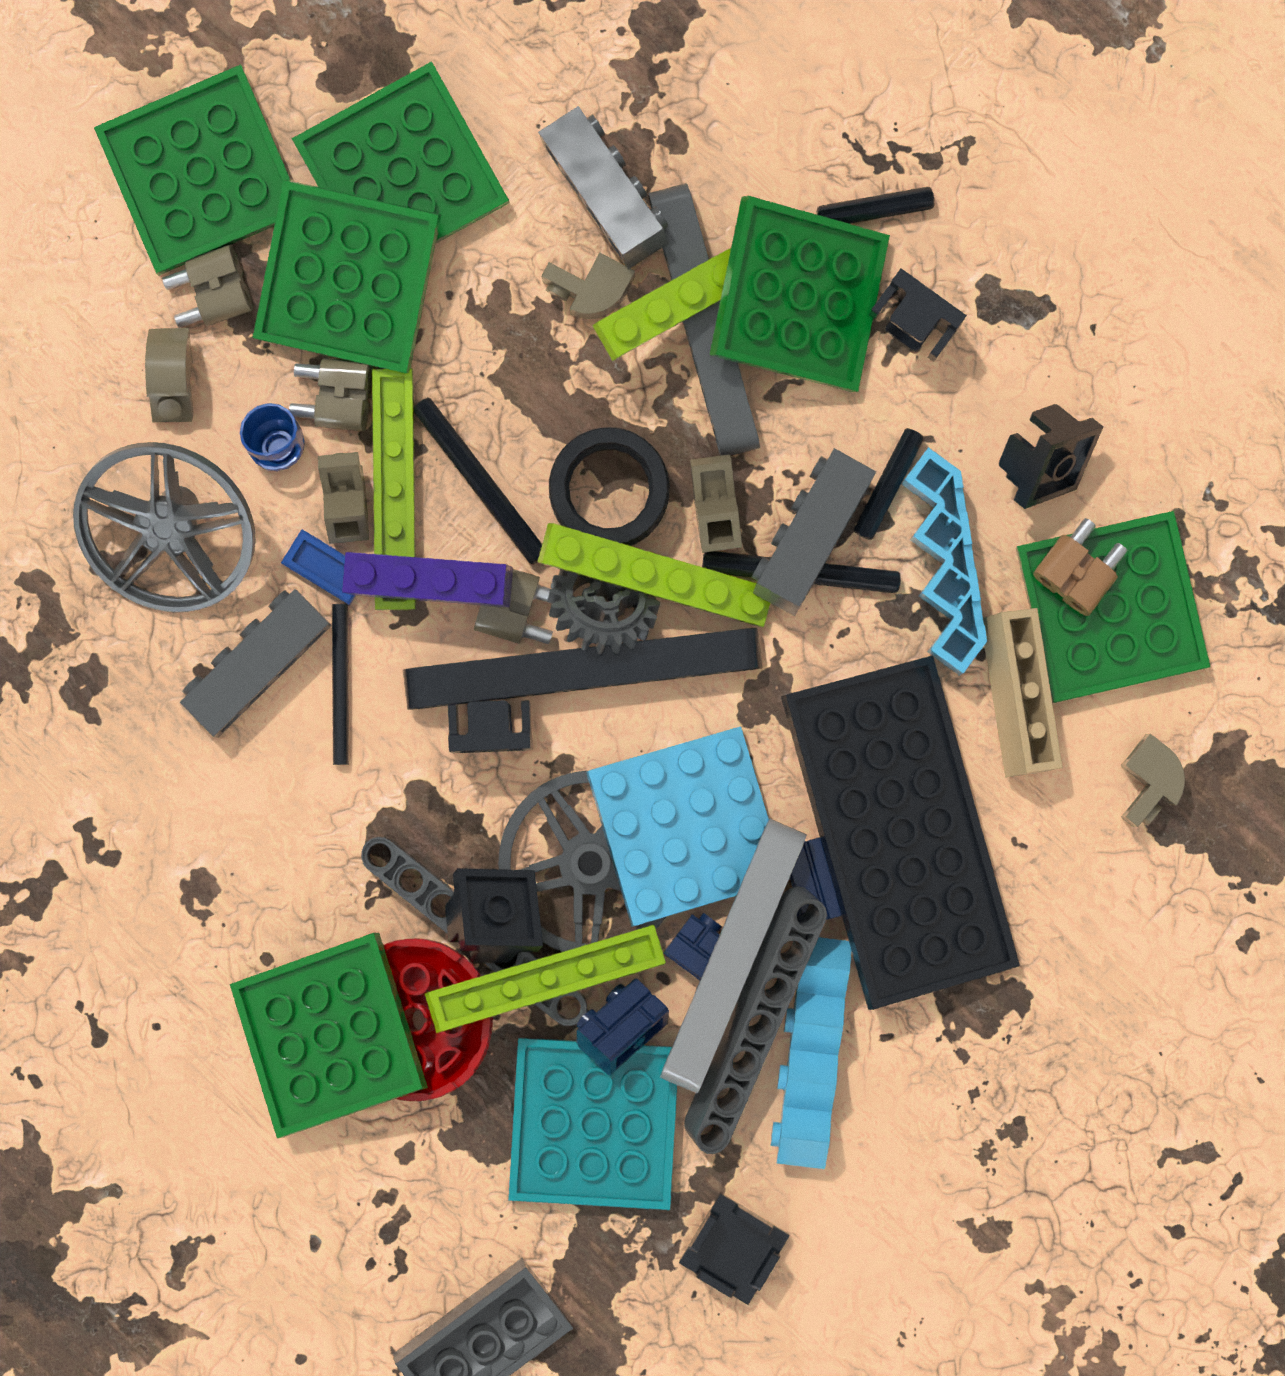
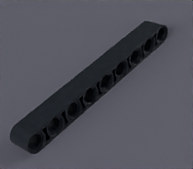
[403,628,763,710]

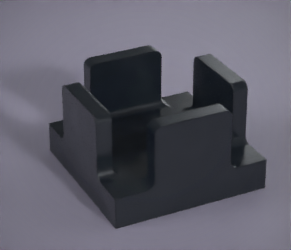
[869,268,967,362]
[999,404,1104,509]
[448,700,533,754]
[445,868,543,963]
[679,1192,790,1305]

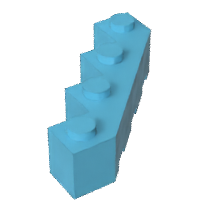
[902,447,987,676]
[770,937,851,1169]

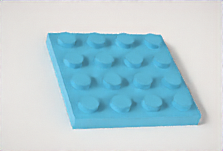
[586,726,769,927]

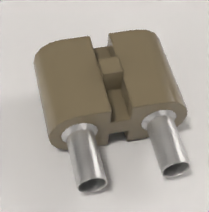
[162,245,253,328]
[289,358,373,431]
[474,569,553,644]

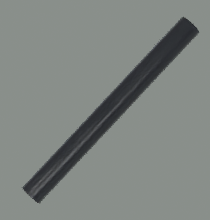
[332,604,349,765]

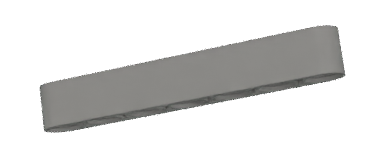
[660,818,807,1093]

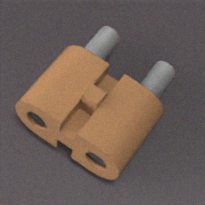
[1033,518,1128,616]

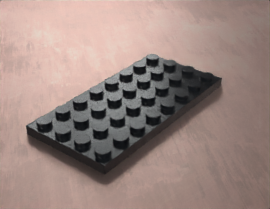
[781,655,1020,1010]

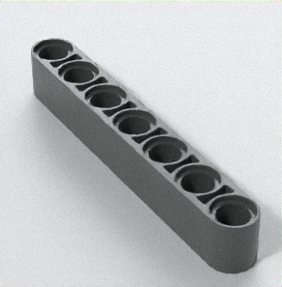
[648,183,760,456]
[361,837,587,1026]
[684,886,827,1154]

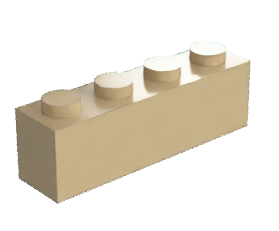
[983,608,1063,778]

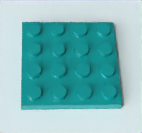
[508,1038,677,1210]

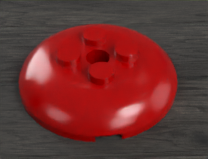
[383,938,493,1102]

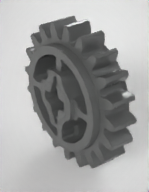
[547,569,660,655]

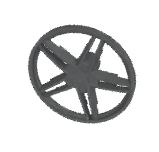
[73,442,256,612]
[498,771,666,952]

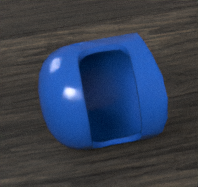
[240,403,305,472]

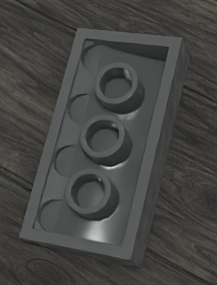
[393,1257,573,1376]

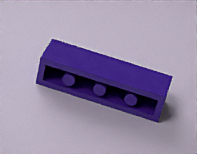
[342,552,513,607]

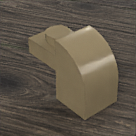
[541,252,635,319]
[145,328,193,423]
[318,452,369,544]
[690,454,742,553]
[1121,733,1185,827]

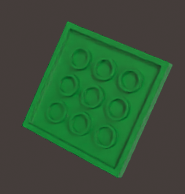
[292,61,510,243]
[94,64,291,276]
[253,180,442,373]
[709,195,890,392]
[1016,511,1210,703]
[229,933,428,1139]

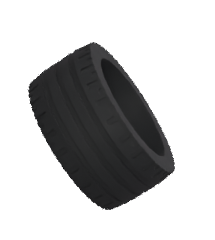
[549,427,670,546]

